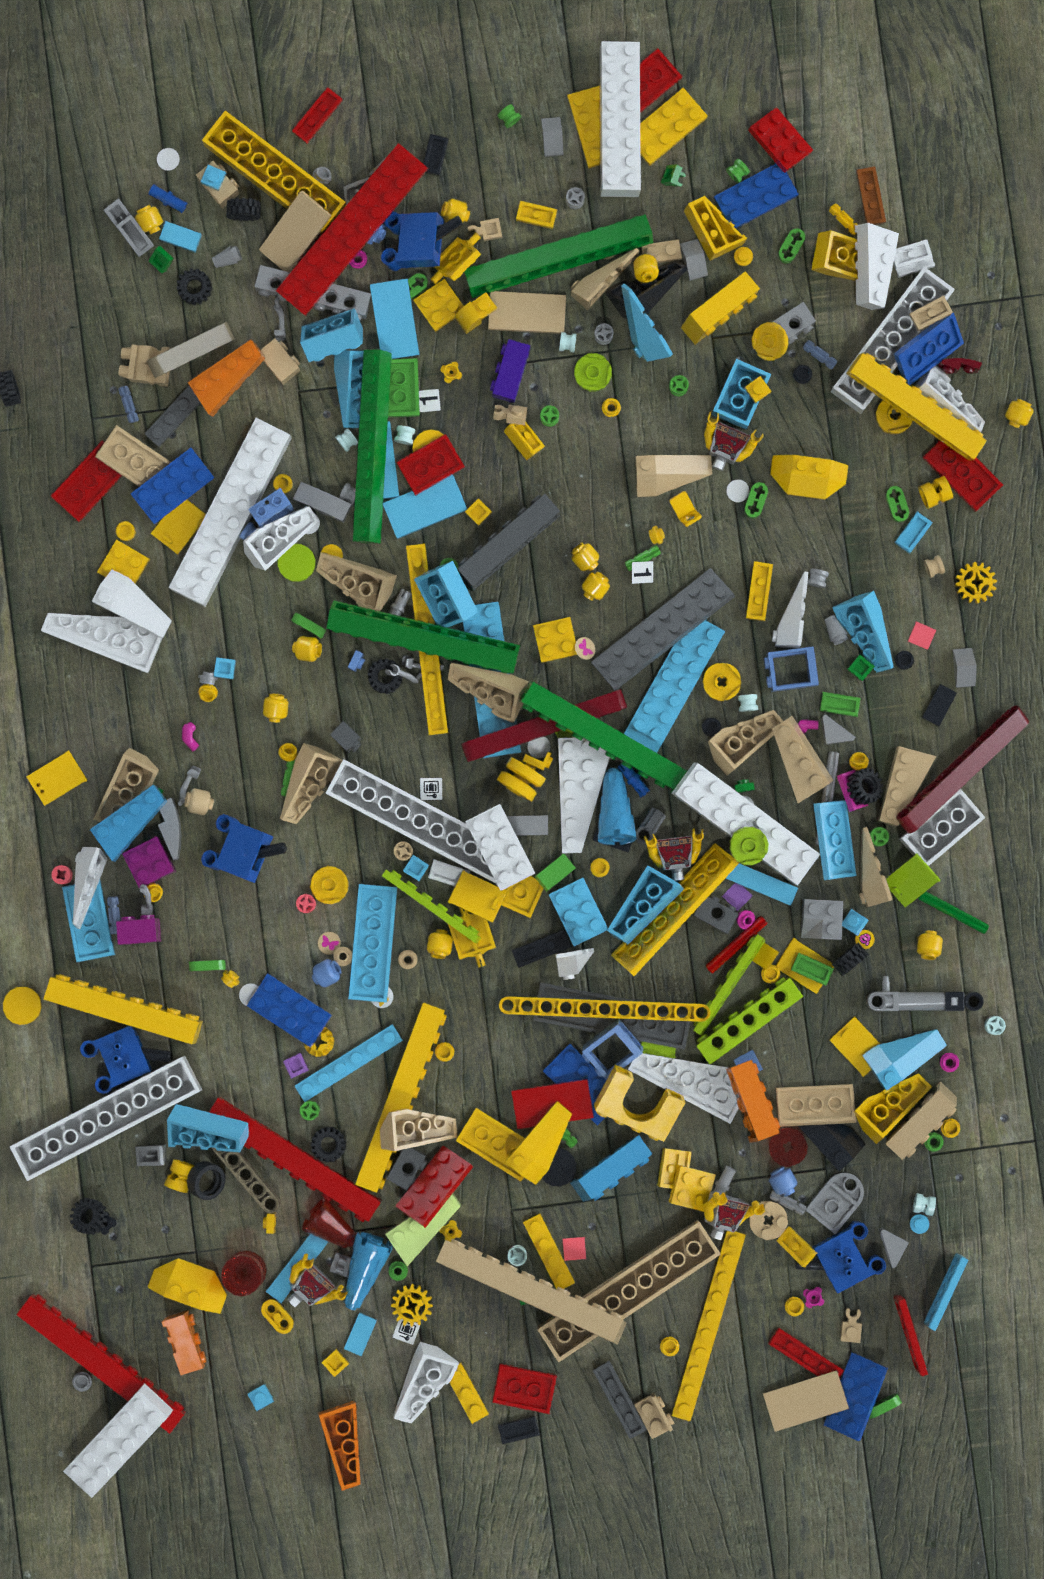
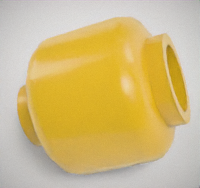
[441,199,470,222]
[135,205,163,235]
[633,254,659,283]
[1005,399,1034,428]
[571,542,600,571]
[582,571,610,601]
[292,636,322,662]
[263,693,288,723]
[427,929,453,959]
[917,930,943,960]

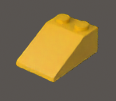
[811,230,858,281]

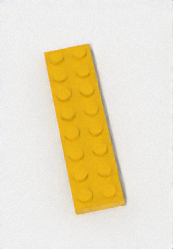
[611,843,739,976]

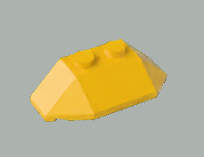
[770,455,848,500]
[148,1258,227,1314]

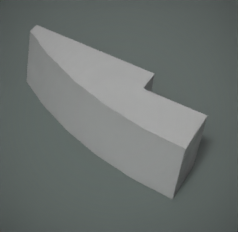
[103,198,154,257]
[293,482,352,523]
[158,798,182,860]
[507,815,548,836]

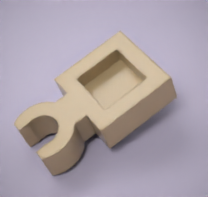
[468,218,502,241]
[493,405,527,425]
[840,1308,862,1343]

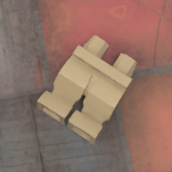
[118,345,171,387]

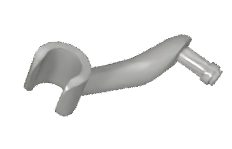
[274,298,286,341]
[402,655,444,669]
[385,664,422,683]
[178,766,201,806]
[139,884,153,915]

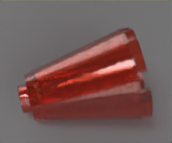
[301,1198,356,1249]

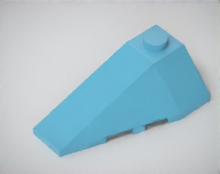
[832,591,894,673]
[862,1029,947,1091]

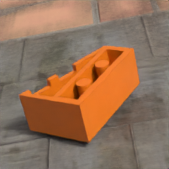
[162,1310,207,1375]

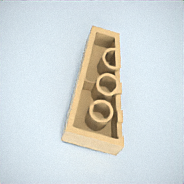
[772,716,833,803]
[877,746,936,827]
[886,1081,957,1160]

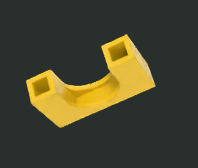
[594,1065,685,1142]

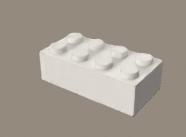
[899,789,985,866]
[465,804,535,891]

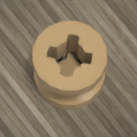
[924,555,945,578]
[394,841,413,861]

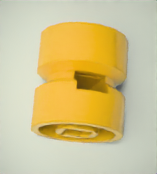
[918,476,953,509]
[164,1159,194,1193]

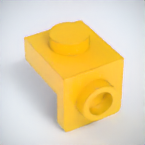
[523,752,553,771]

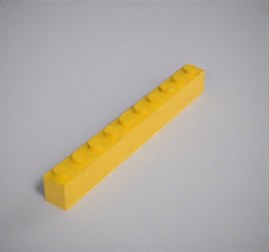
[355,1002,447,1193]

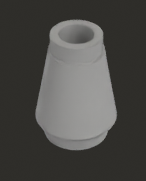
[212,246,242,268]
[824,615,848,645]

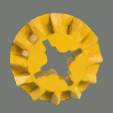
[304,1027,334,1057]

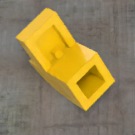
[455,293,497,334]

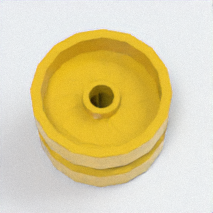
[496,757,546,802]

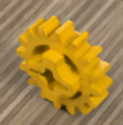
[955,562,997,604]
[391,1284,433,1327]

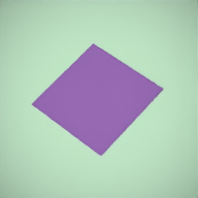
[722,883,752,911]

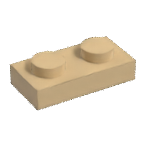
[641,240,682,263]
[909,296,953,331]

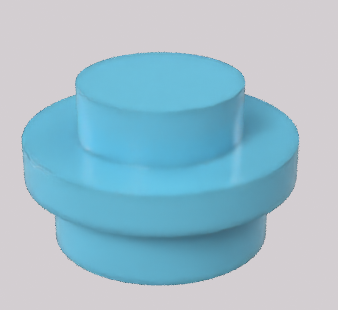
[910,1214,929,1234]

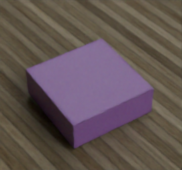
[283,1053,309,1078]

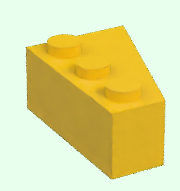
[684,196,747,261]

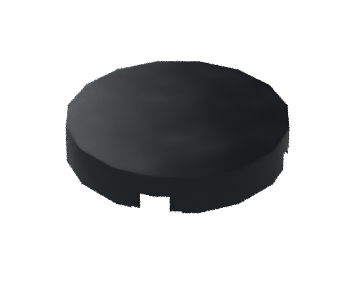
[542,1148,576,1187]

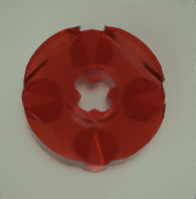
[768,1128,808,1167]

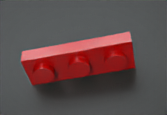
[292,87,343,144]

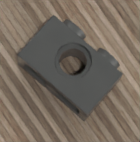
[330,721,362,753]
[693,894,738,934]
[387,1147,427,1190]

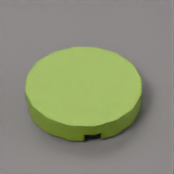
[574,353,612,392]
[278,544,316,582]
[730,826,769,865]

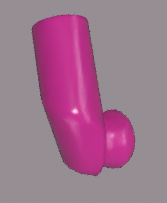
[797,719,819,734]
[182,722,200,752]

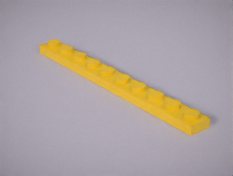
[406,544,448,736]
[671,1231,746,1421]

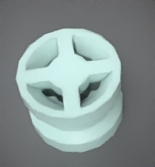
[559,332,576,353]
[394,425,415,445]
[335,428,358,452]
[738,694,758,712]
[984,1016,1006,1035]

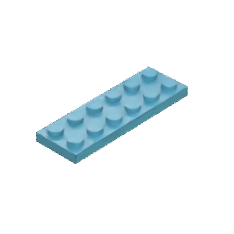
[348,884,397,1003]

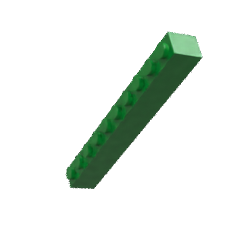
[464,214,653,298]
[353,349,392,544]
[326,600,520,673]
[519,681,687,793]

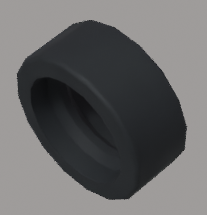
[187,1161,226,1200]

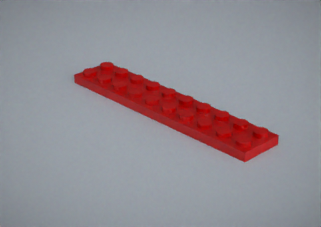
[276,143,428,316]

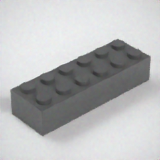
[458,494,560,591]

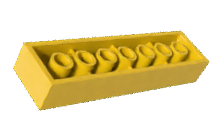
[202,111,346,235]
[43,974,203,1044]

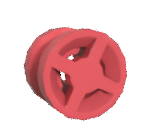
[52,865,73,885]
[296,894,316,913]

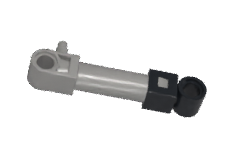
[866,976,984,1011]

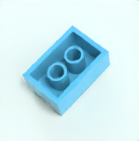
[300,308,363,362]
[712,359,771,430]
[414,561,478,628]
[548,878,608,946]

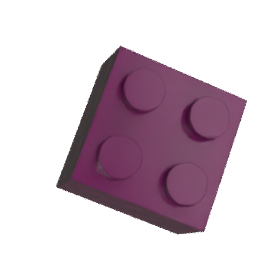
[122,837,176,888]
[116,915,161,945]

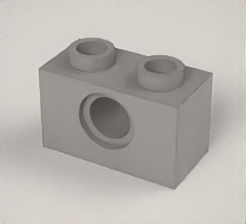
[773,302,816,345]

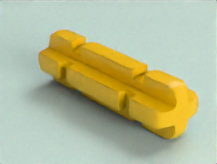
[829,203,858,235]

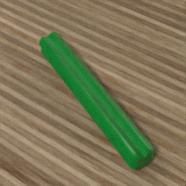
[918,892,989,934]

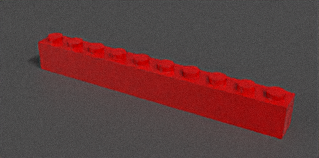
[209,1097,382,1222]
[16,1294,186,1434]

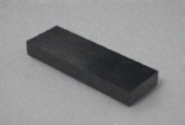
[511,929,572,968]

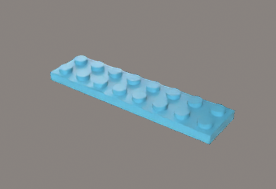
[463,602,521,758]
[624,620,725,753]

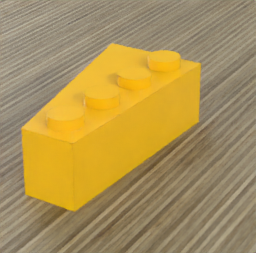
[681,271,760,345]

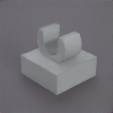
[330,1252,351,1278]

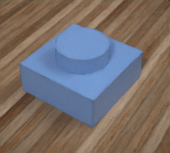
[348,650,365,672]

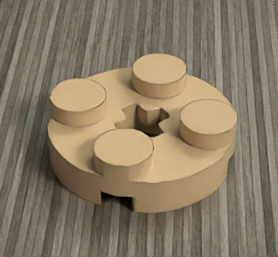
[749,1201,788,1240]

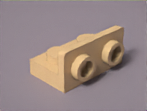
[634,1393,674,1439]

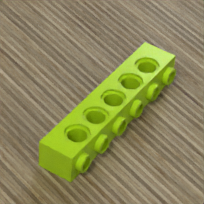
[695,977,804,1064]

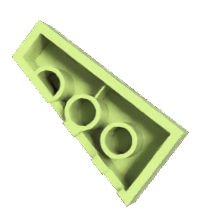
[385,1193,461,1266]

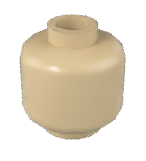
[184,788,214,815]

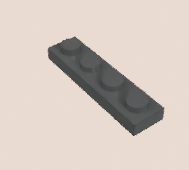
[145,385,201,448]
[592,1360,647,1439]

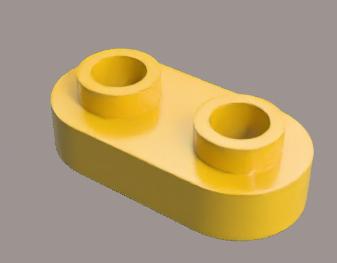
[261,1299,294,1334]

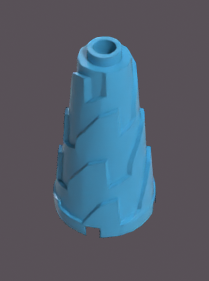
[598,768,637,845]
[343,1232,393,1310]

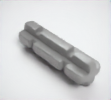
[769,1190,806,1215]

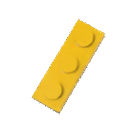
[746,561,773,621]
[449,1362,489,1424]

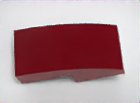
[939,358,982,374]

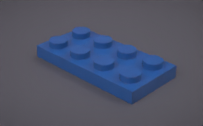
[714,164,799,229]
[894,313,964,386]
[131,448,215,524]
[247,973,332,1047]
[543,1044,606,1126]
[824,1353,888,1441]

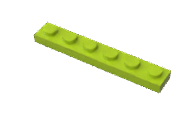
[382,870,481,944]
[693,934,766,1036]

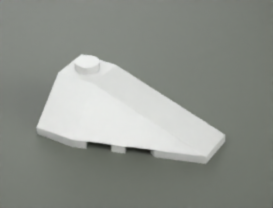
[915,366,985,432]
[243,506,319,571]
[772,572,808,649]
[555,948,594,980]
[393,1342,459,1423]

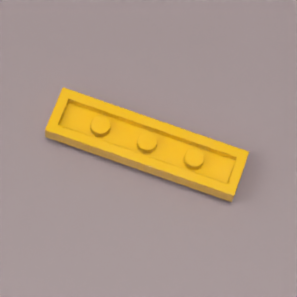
[523,1213,575,1289]

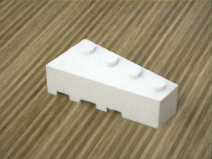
[855,223,899,310]

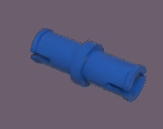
[148,184,188,213]
[617,764,650,798]

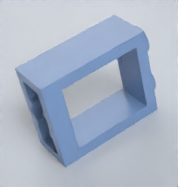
[248,488,295,527]
[764,647,819,692]
[582,1018,643,1080]

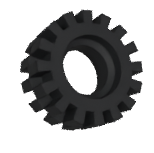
[226,198,261,221]
[176,268,212,305]
[0,370,21,407]
[368,658,402,694]
[847,768,884,805]
[832,942,869,976]
[311,1127,346,1163]
[70,1198,108,1235]

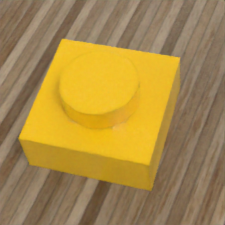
[744,376,772,404]
[465,498,492,526]
[263,1212,276,1234]
[322,1349,349,1377]

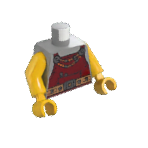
[704,412,764,471]
[644,829,704,881]
[703,1191,765,1240]
[287,1254,348,1308]

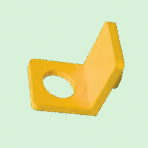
[669,491,702,527]

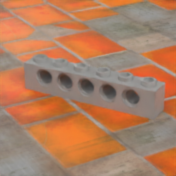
[255,265,372,321]

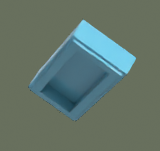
[159,221,202,253]
[894,511,933,554]
[344,1312,377,1356]

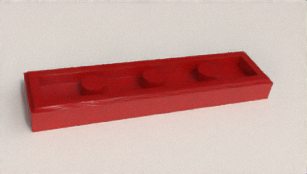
[768,1327,844,1378]

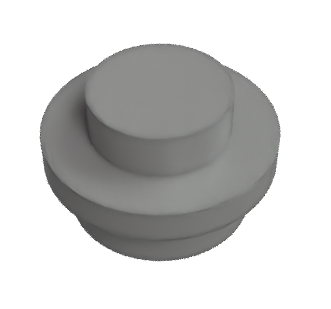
[312,167,331,186]
[198,672,217,685]
[72,1372,92,1392]

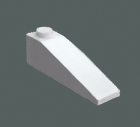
[92,570,172,638]
[73,847,108,929]

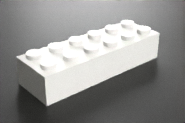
[63,1384,173,1498]

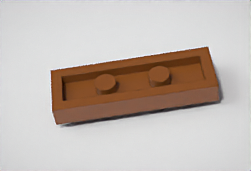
[856,166,886,225]

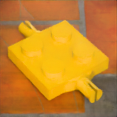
[430,233,481,284]
[448,907,496,968]

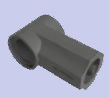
[635,807,666,845]

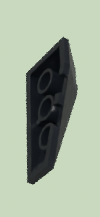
[606,260,687,320]
[798,1124,866,1171]

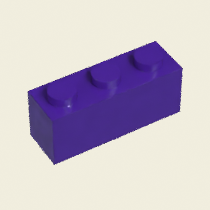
[490,339,530,403]

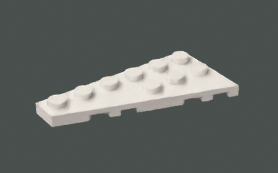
[41,613,162,673]
[558,738,609,853]
[628,1053,739,1124]

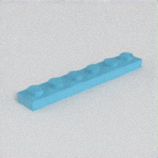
[295,1024,403,1102]

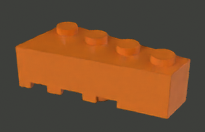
[188,340,265,417]
[726,1060,780,1143]
[318,1400,360,1491]

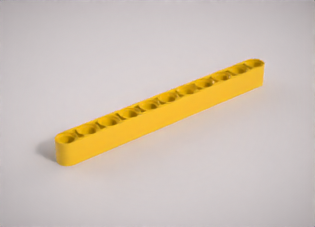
[499,996,710,1022]

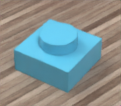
[201,165,226,191]
[214,657,236,679]
[403,855,429,881]
[842,909,869,936]
[248,1384,274,1411]

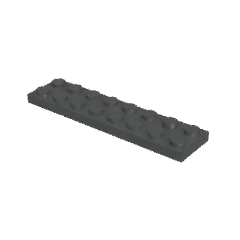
[591,568,735,691]
[533,983,690,1050]

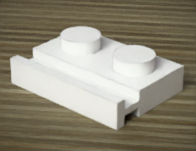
[893,240,935,278]

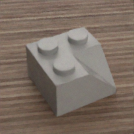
[801,899,843,940]

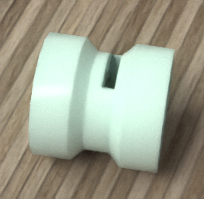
[913,1193,936,1216]
[508,1245,527,1266]

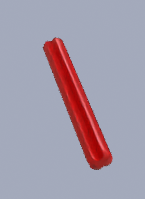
[706,916,767,973]

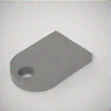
[806,1172,864,1234]

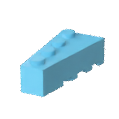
[167,1104,249,1152]

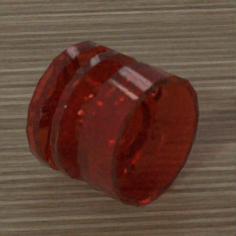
[221,1250,267,1296]

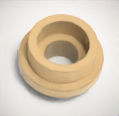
[333,947,352,966]
[398,950,418,969]

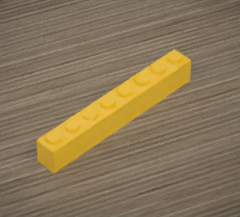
[846,353,987,461]

